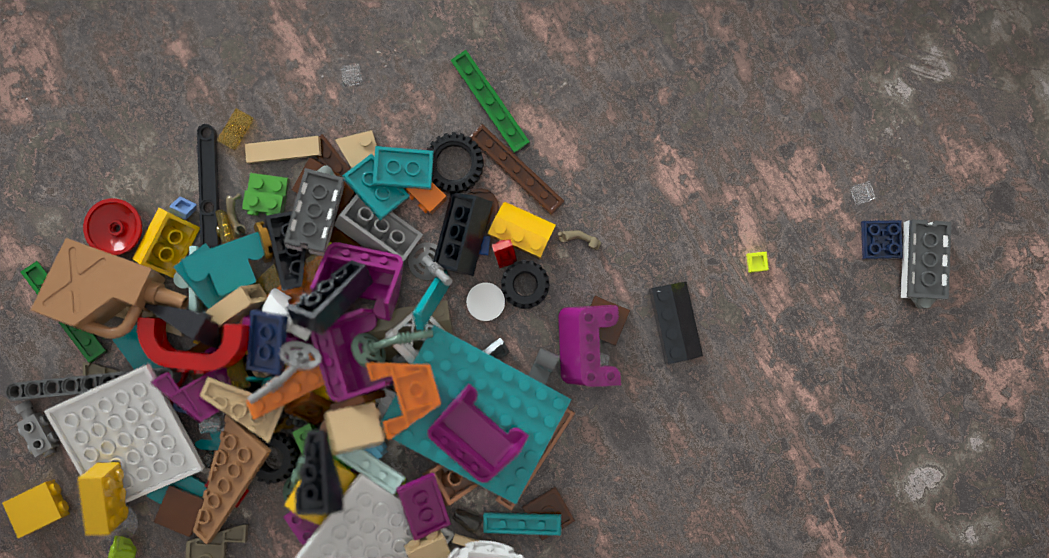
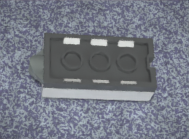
[284,166,345,256]
[901,219,951,309]

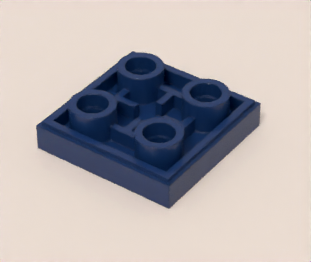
[861,220,903,259]

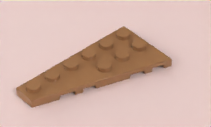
[193,414,272,544]

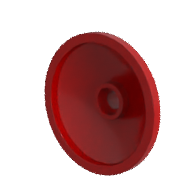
[83,198,142,256]

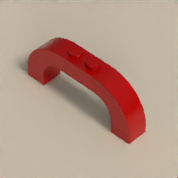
[137,317,250,374]

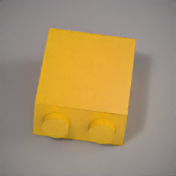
[2,479,70,539]

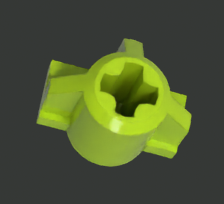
[108,536,137,558]

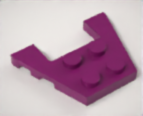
[150,343,232,423]

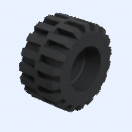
[501,260,550,309]
[255,432,301,484]

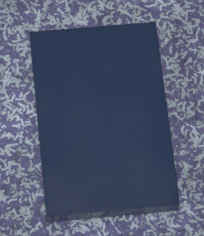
[247,310,288,376]

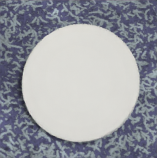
[466,283,505,321]

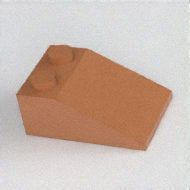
[422,463,479,506]

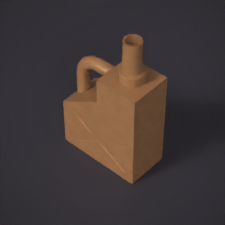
[31,238,189,339]

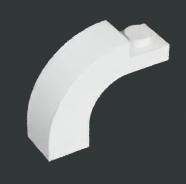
[262,288,311,341]

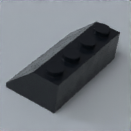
[433,193,493,276]
[649,281,703,364]

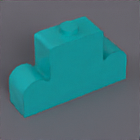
[181,232,264,296]

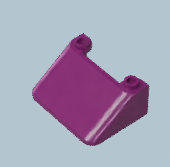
[427,384,529,483]

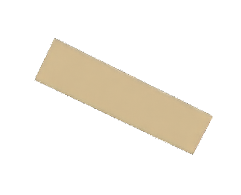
[245,136,321,164]

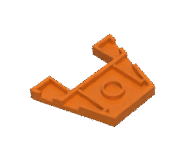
[366,362,441,440]

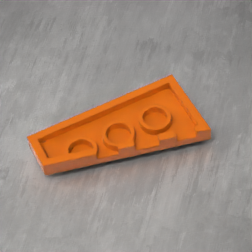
[245,354,325,419]

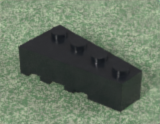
[285,260,373,335]

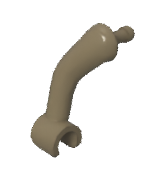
[226,194,246,238]
[558,230,601,250]

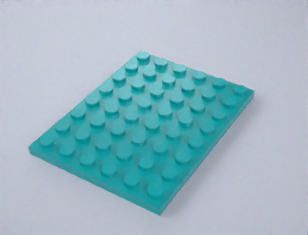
[380,325,572,504]

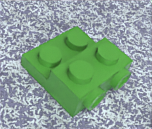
[242,173,289,216]

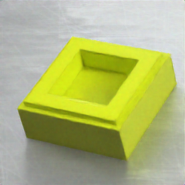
[746,251,769,273]

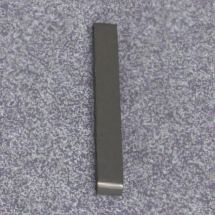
[5,367,181,400]

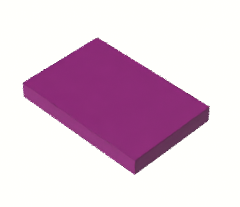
[396,472,451,541]

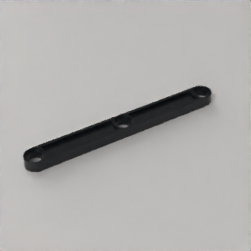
[197,124,221,249]

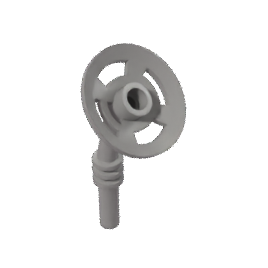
[408,242,452,286]
[248,341,321,404]

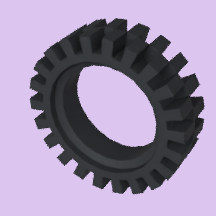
[426,132,484,193]

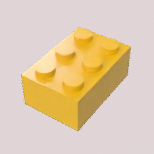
[78,462,128,535]

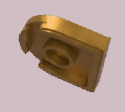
[254,221,273,263]

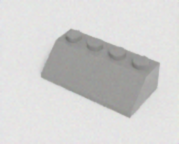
[334,194,423,262]

